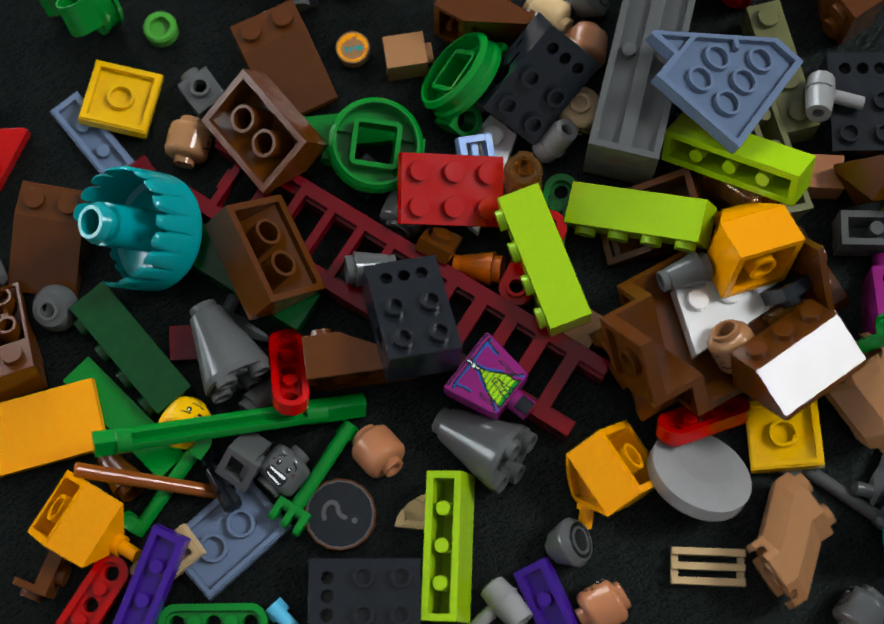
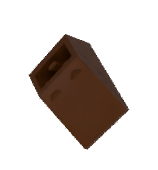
[434,0,538,47]
[0,282,48,403]

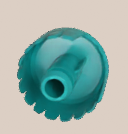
[73,166,203,291]

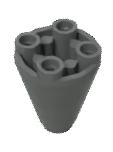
[189,299,271,404]
[432,407,538,494]

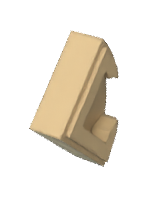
[395,494,426,531]

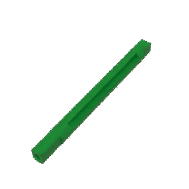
[91,392,367,458]

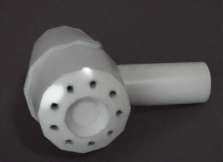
[803,70,865,122]
[532,117,578,163]
[468,576,533,624]

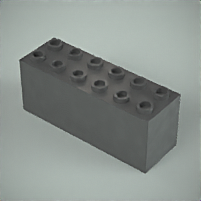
[583,0,696,184]

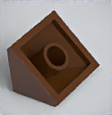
[833,155,884,206]

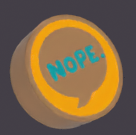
[336,32,370,68]

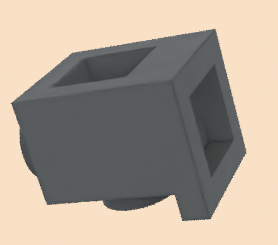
[178,66,224,118]
[215,432,272,493]

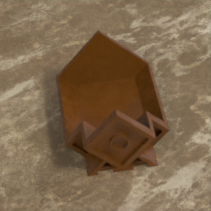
[588,224,850,421]

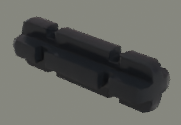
[198,450,242,513]

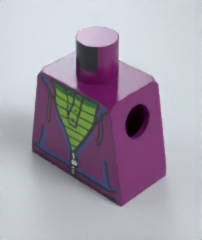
[444,332,537,421]

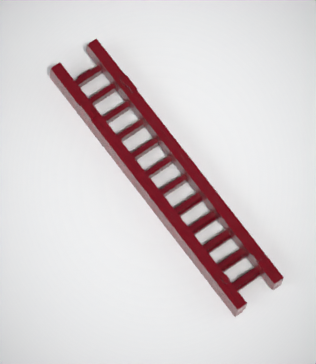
[188,139,610,441]

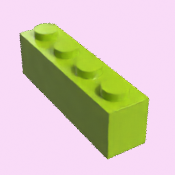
[661,112,816,207]
[564,181,717,253]
[494,183,592,337]
[421,471,475,623]

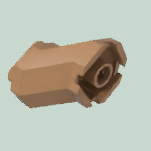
[824,332,884,453]
[746,472,836,609]

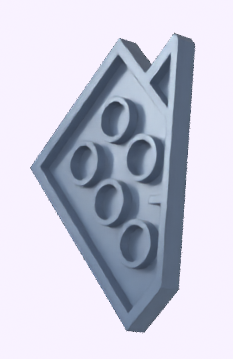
[644,30,804,154]

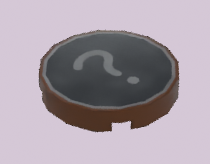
[305,478,377,552]

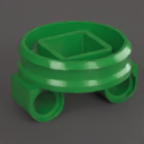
[39,0,124,37]
[421,32,510,137]
[320,97,426,194]

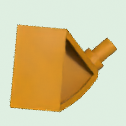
[706,203,805,299]
[566,420,655,529]
[27,469,142,568]

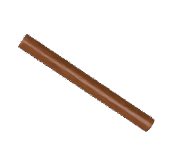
[73,462,217,499]

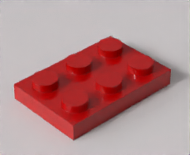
[397,152,504,228]

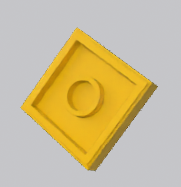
[78,60,163,139]
[745,400,825,474]

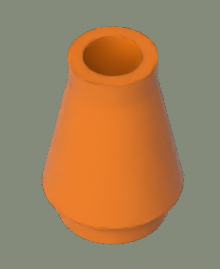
[452,251,505,286]

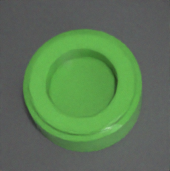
[143,11,179,47]

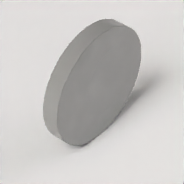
[647,435,752,521]

